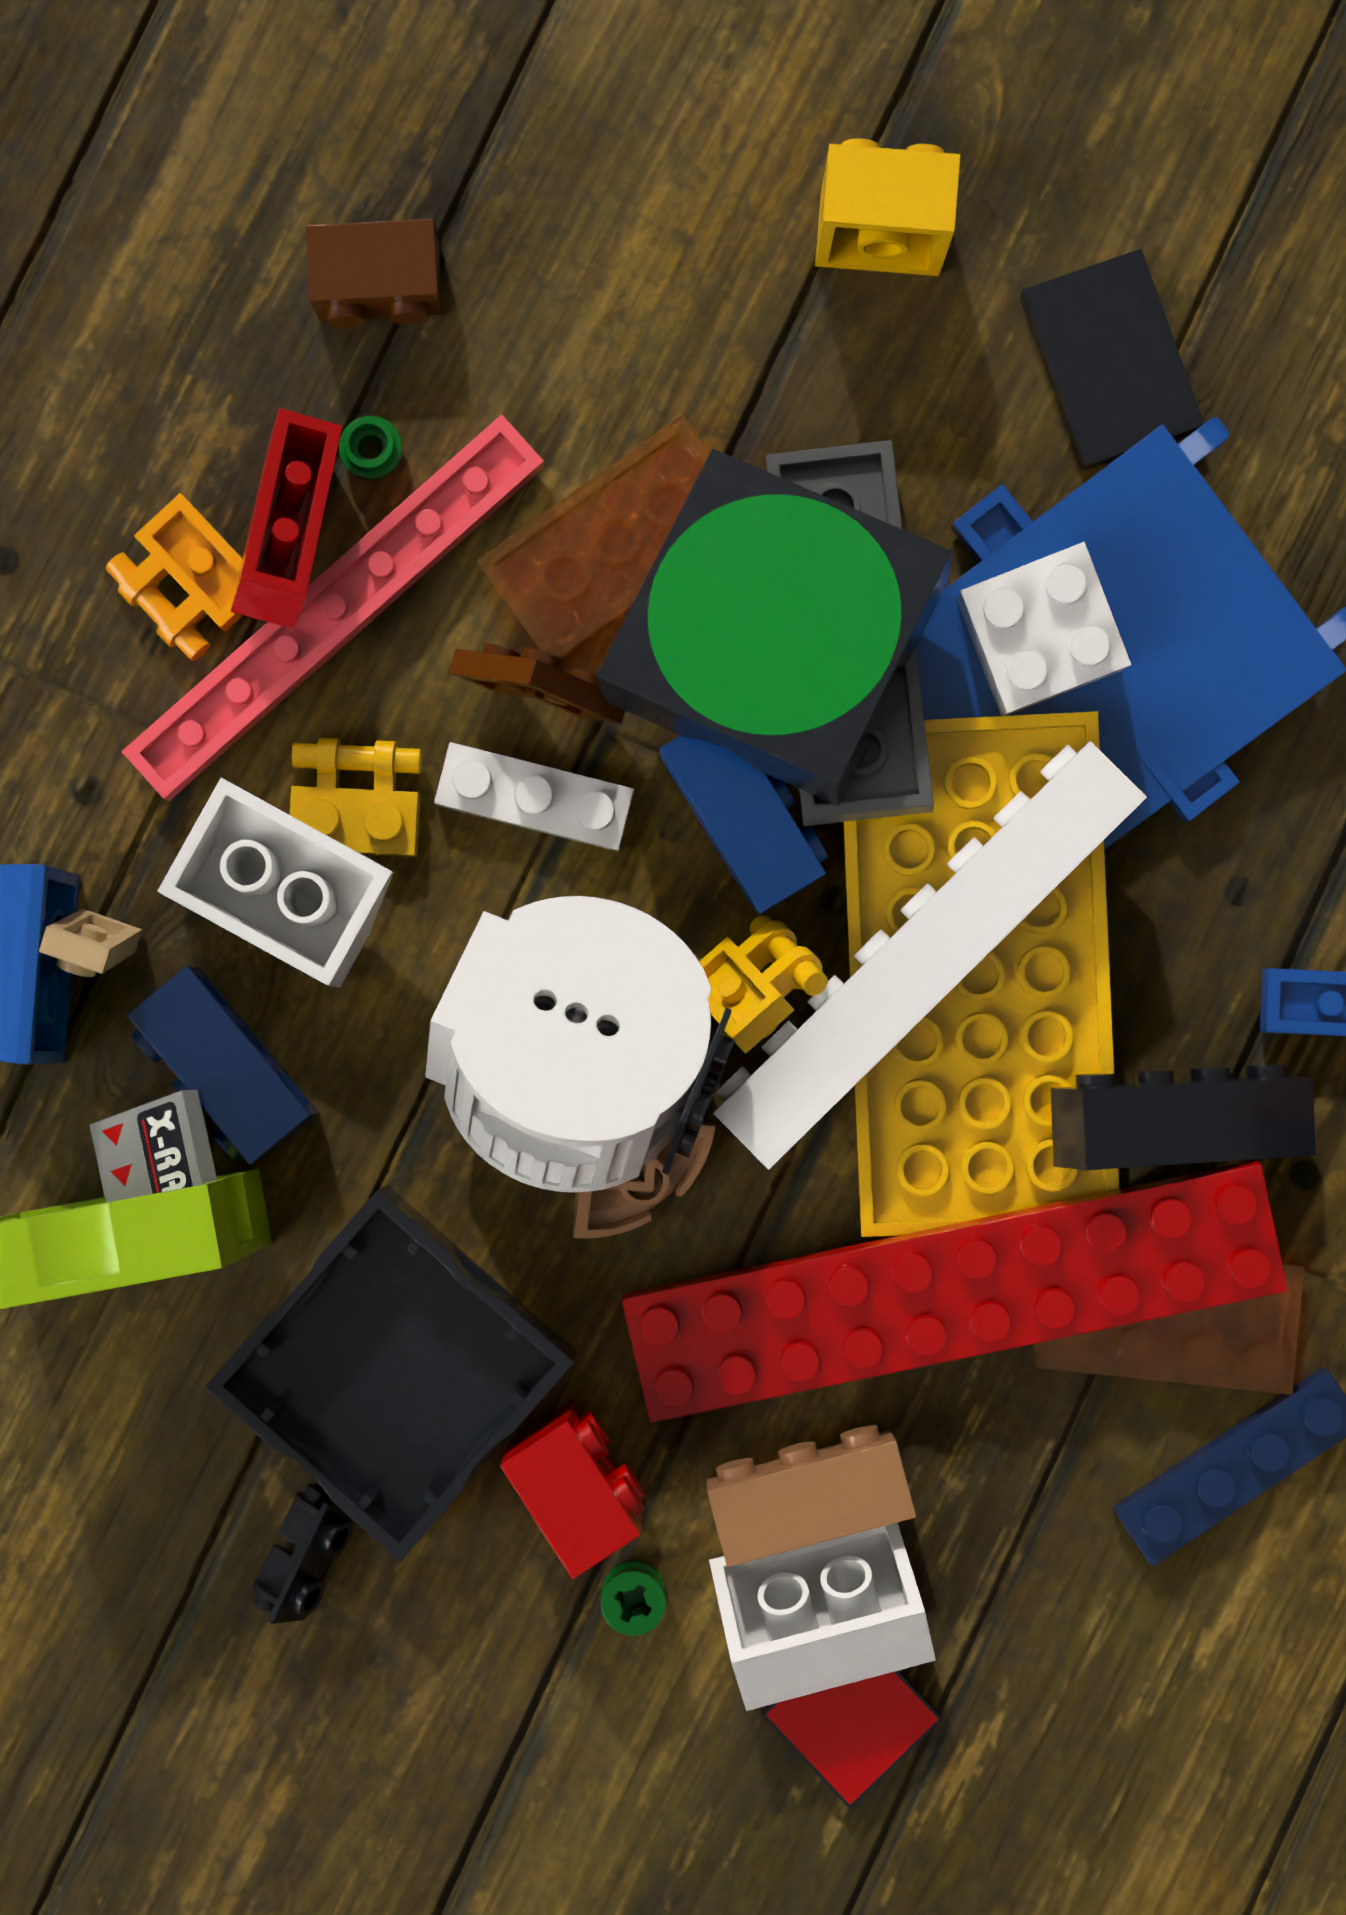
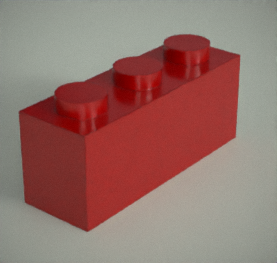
[231,408,342,629]

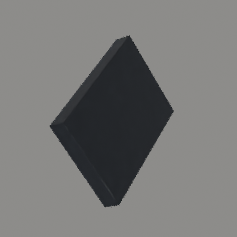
[1020,249,1204,471]

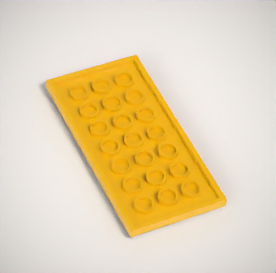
[844,711,1119,1237]

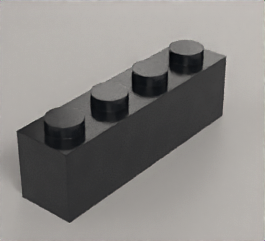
[1051,1064,1316,1170]

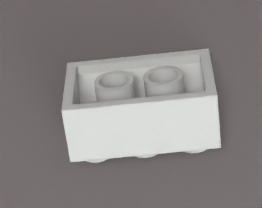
[157,778,394,988]
[709,1523,936,1711]

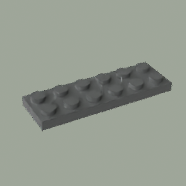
[766,440,934,826]

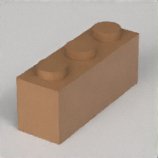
[706,1425,916,1568]

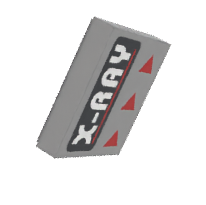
[90,1090,217,1202]

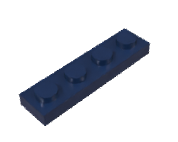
[1111,1367,1346,1567]

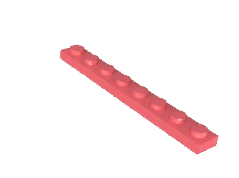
[122,414,545,801]

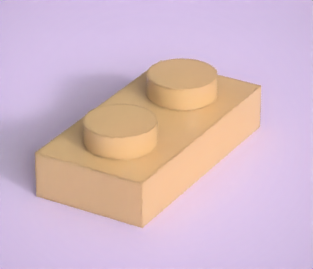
[39,909,142,977]

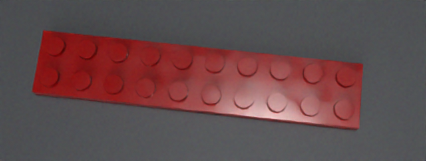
[621,1160,1288,1423]

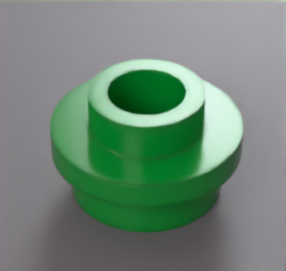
[339,416,403,480]

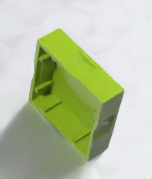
[0,1168,272,1309]

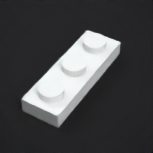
[434,742,634,852]

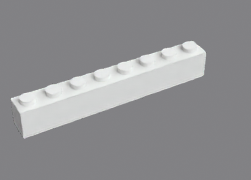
[713,741,1147,1170]

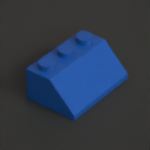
[0,864,80,1064]

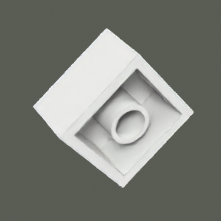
[956,542,1131,716]

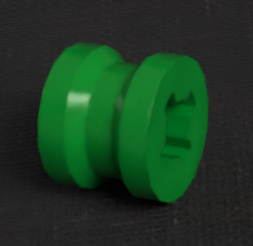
[601,1559,666,1636]

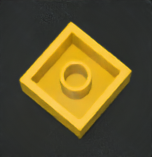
[815,138,960,276]

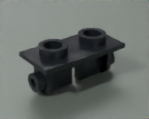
[252,1483,353,1624]

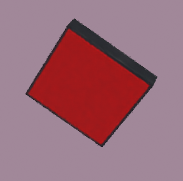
[760,1670,943,1809]

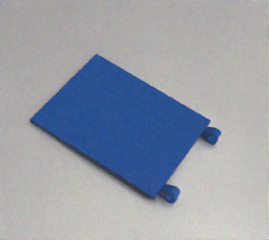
[916,417,1346,850]

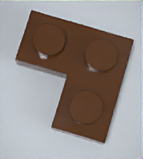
[449,643,625,724]

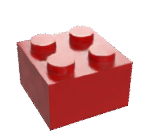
[500,1400,646,1579]

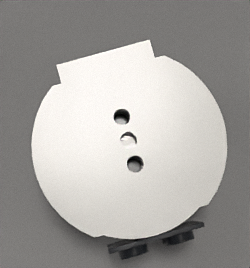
[425,896,736,1192]

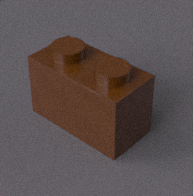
[306,218,444,328]

